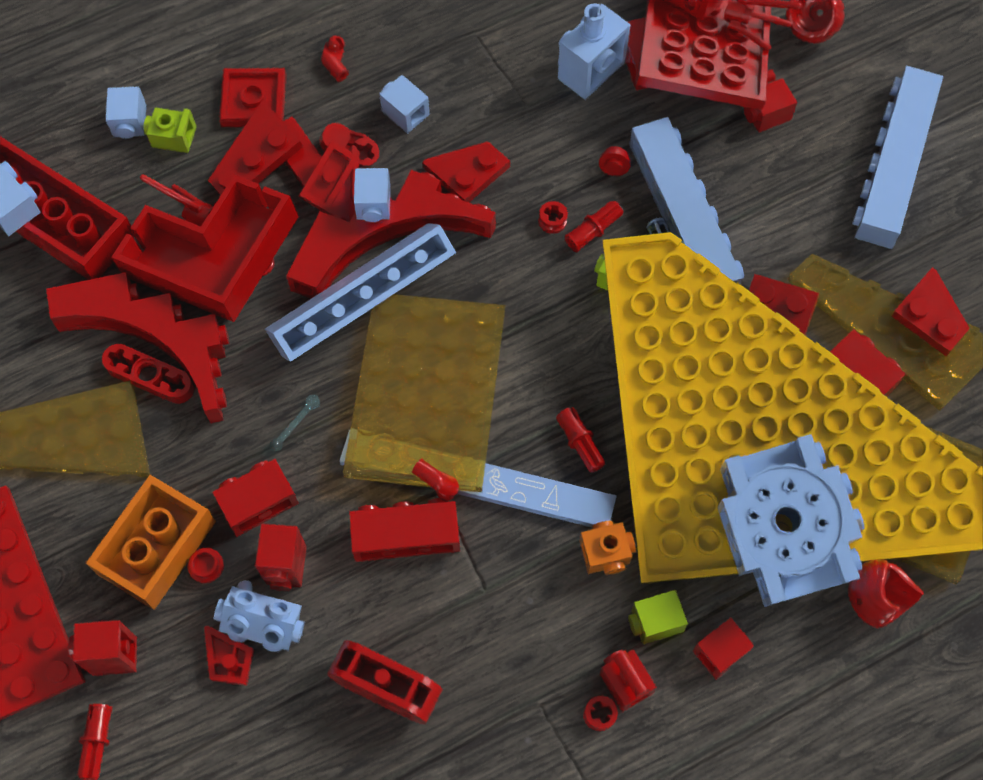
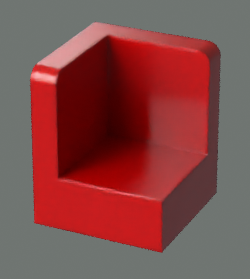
[693,618,753,680]

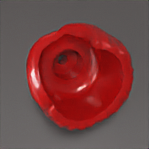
[785,0,845,44]
[848,559,924,629]

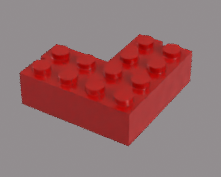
[111,175,299,322]

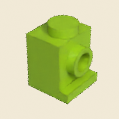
[143,108,196,153]

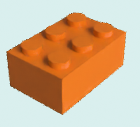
[86,475,216,610]

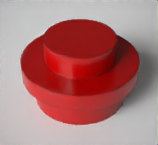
[599,146,631,176]
[188,548,224,584]

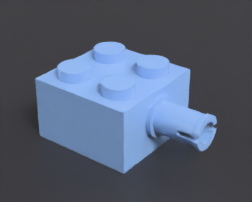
[558,3,630,100]

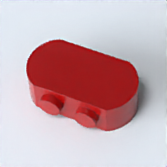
[327,640,443,725]

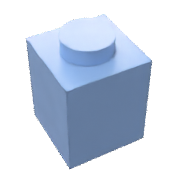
[379,75,430,133]
[106,87,146,139]
[354,168,391,222]

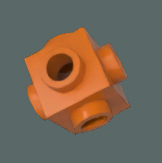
[579,520,636,575]

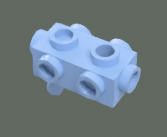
[214,580,305,652]

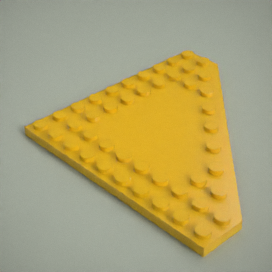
[603,232,983,584]

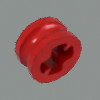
[538,201,568,234]
[583,695,618,731]

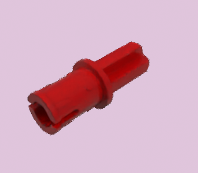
[564,201,623,253]
[556,407,605,473]
[78,703,113,780]

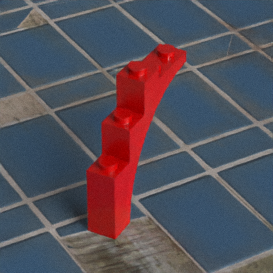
[286,170,496,299]
[46,272,230,423]

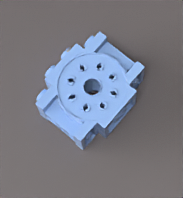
[717,434,864,607]

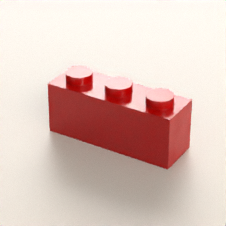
[349,498,460,562]

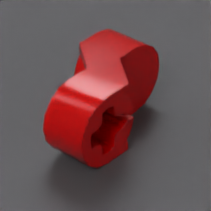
[319,123,379,168]

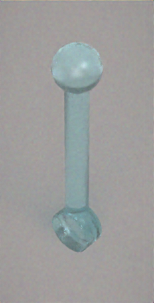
[269,395,320,452]

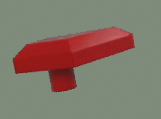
[204,625,254,686]

